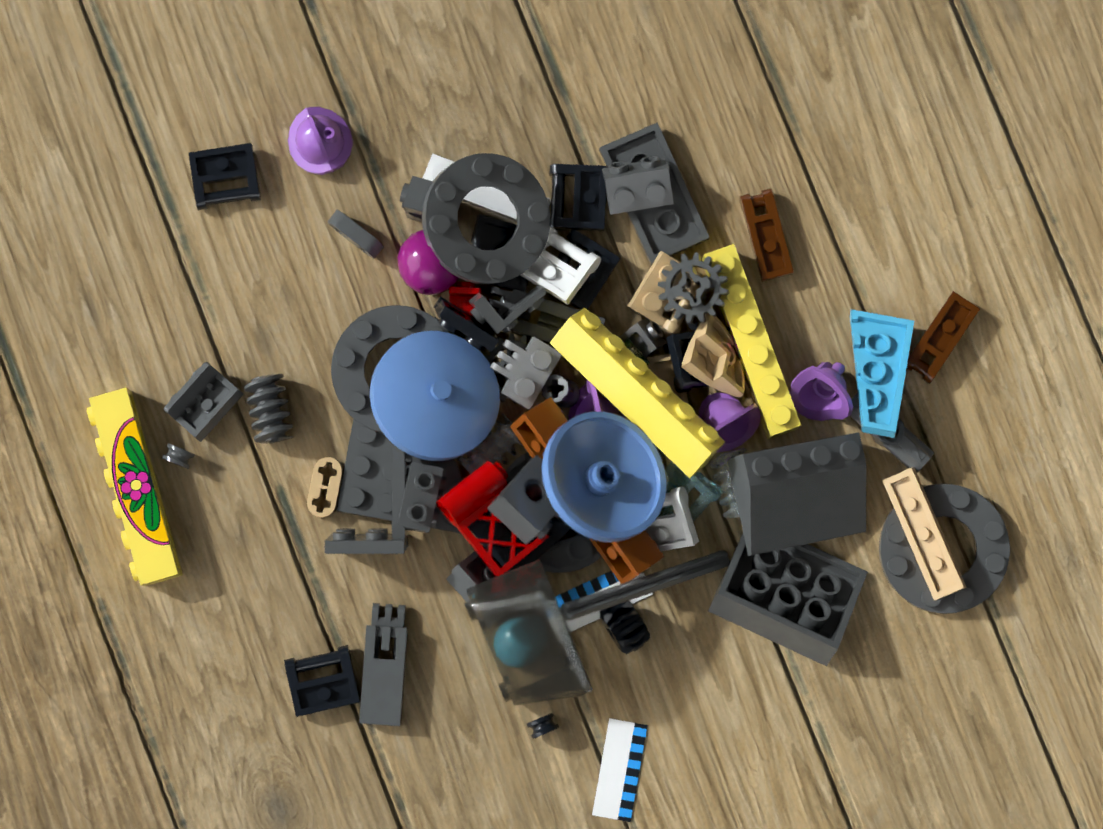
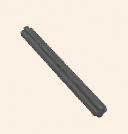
[560,550,730,621]

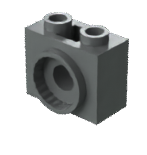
[487,455,560,544]

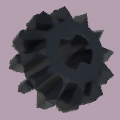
[600,601,650,654]

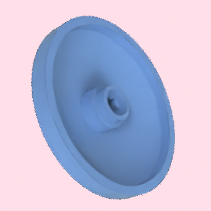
[370,331,500,461]
[542,411,666,542]

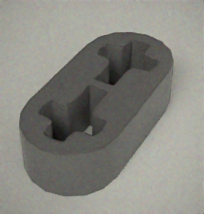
[327,210,384,259]

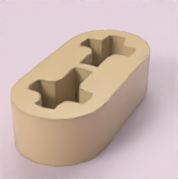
[307,457,343,518]

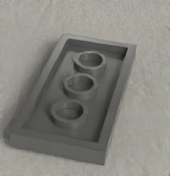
[599,123,710,265]

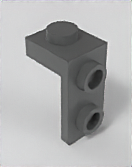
[469,285,547,334]

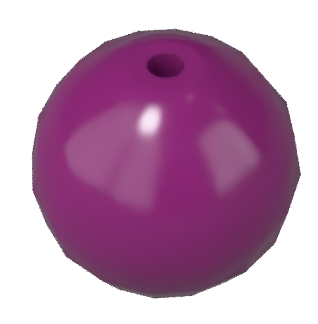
[397,230,459,295]

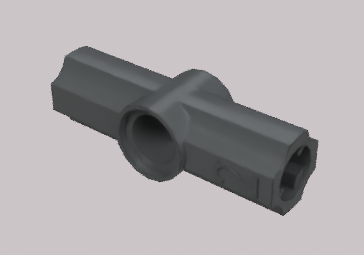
[849,393,934,473]

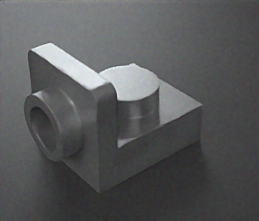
[619,318,666,360]

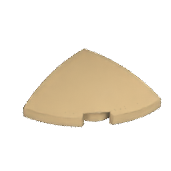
[681,313,745,398]

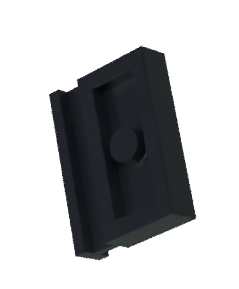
[434,296,499,351]

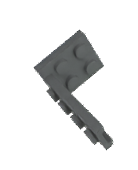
[325,442,413,554]

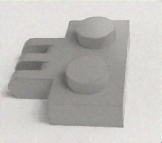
[490,337,561,410]

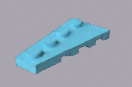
[850,309,914,438]

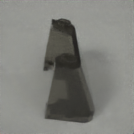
[464,559,593,706]

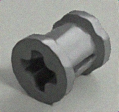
[541,374,580,408]

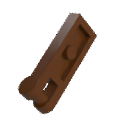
[739,188,794,282]
[907,291,980,384]

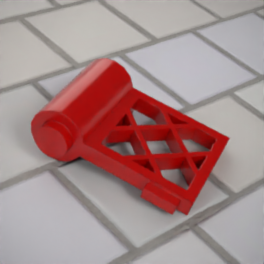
[436,461,549,578]

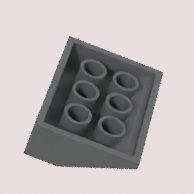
[727,432,866,556]
[708,534,868,666]

